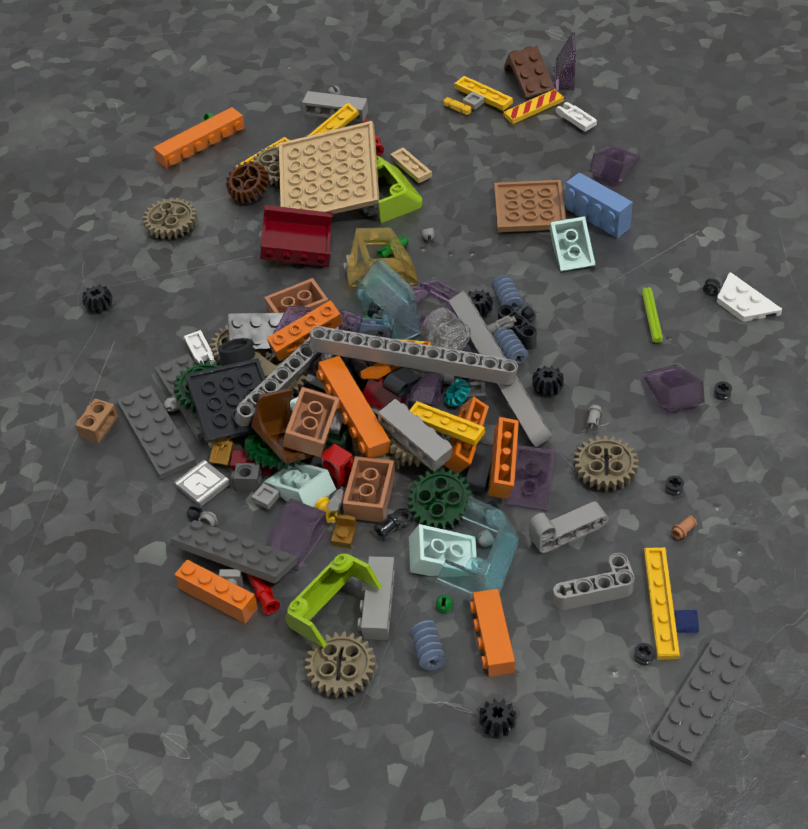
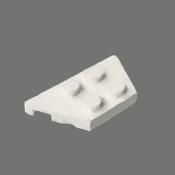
[717,272,782,322]

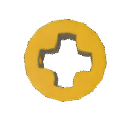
[314,497,340,523]

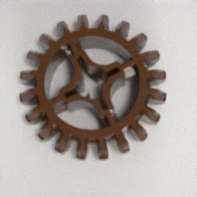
[225,160,270,204]

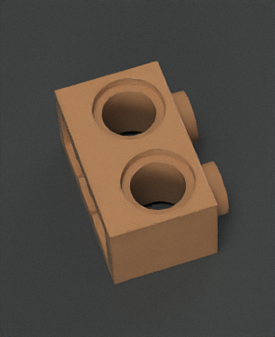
[75,399,118,444]

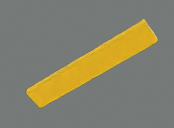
[644,547,680,660]

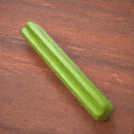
[642,287,663,343]

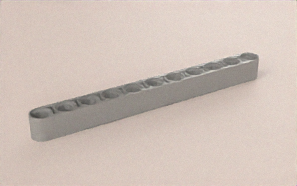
[449,290,553,448]
[310,326,518,385]

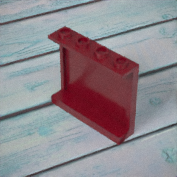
[260,205,332,267]

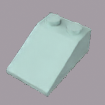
[549,216,595,272]
[264,463,336,512]
[409,524,478,576]

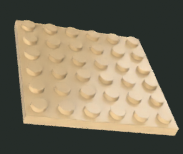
[279,121,379,214]

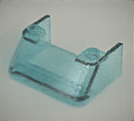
[356,259,421,340]
[437,497,519,594]

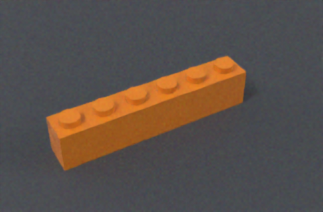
[153,107,245,169]
[316,356,390,458]

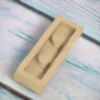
[390,148,432,183]

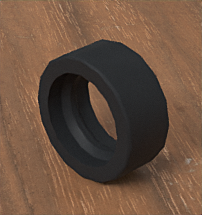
[218,338,256,365]

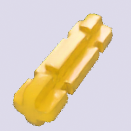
[443,97,471,115]

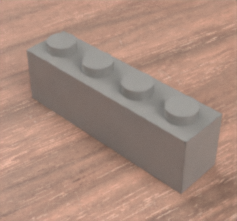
[302,91,368,122]
[378,399,452,472]
[358,556,395,640]

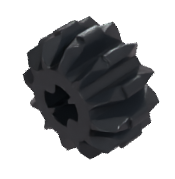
[82,284,113,314]
[468,289,493,317]
[532,365,564,397]
[478,698,517,738]

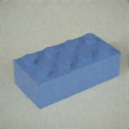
[565,172,633,238]

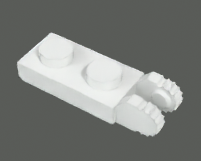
[556,102,597,132]
[184,330,215,365]

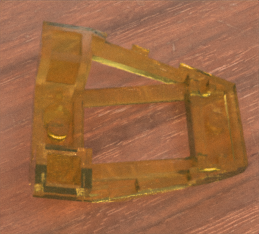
[346,228,418,287]

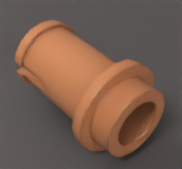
[671,515,697,540]

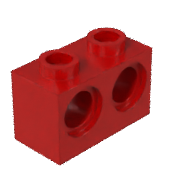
[321,443,353,489]

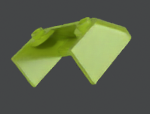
[376,156,423,223]
[285,554,382,648]

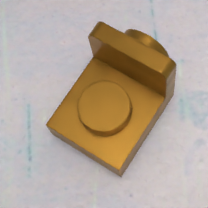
[209,439,237,467]
[331,514,357,549]

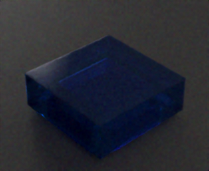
[674,610,699,633]

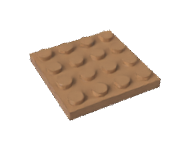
[494,180,566,232]

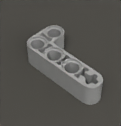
[529,502,609,553]
[553,553,635,610]

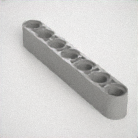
[234,337,322,426]

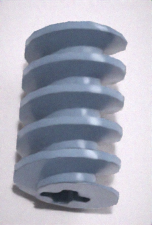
[492,274,524,311]
[493,328,528,364]
[410,620,447,671]

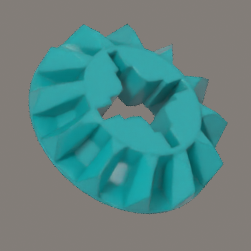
[444,379,470,407]

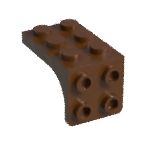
[504,46,555,100]
[251,388,314,464]

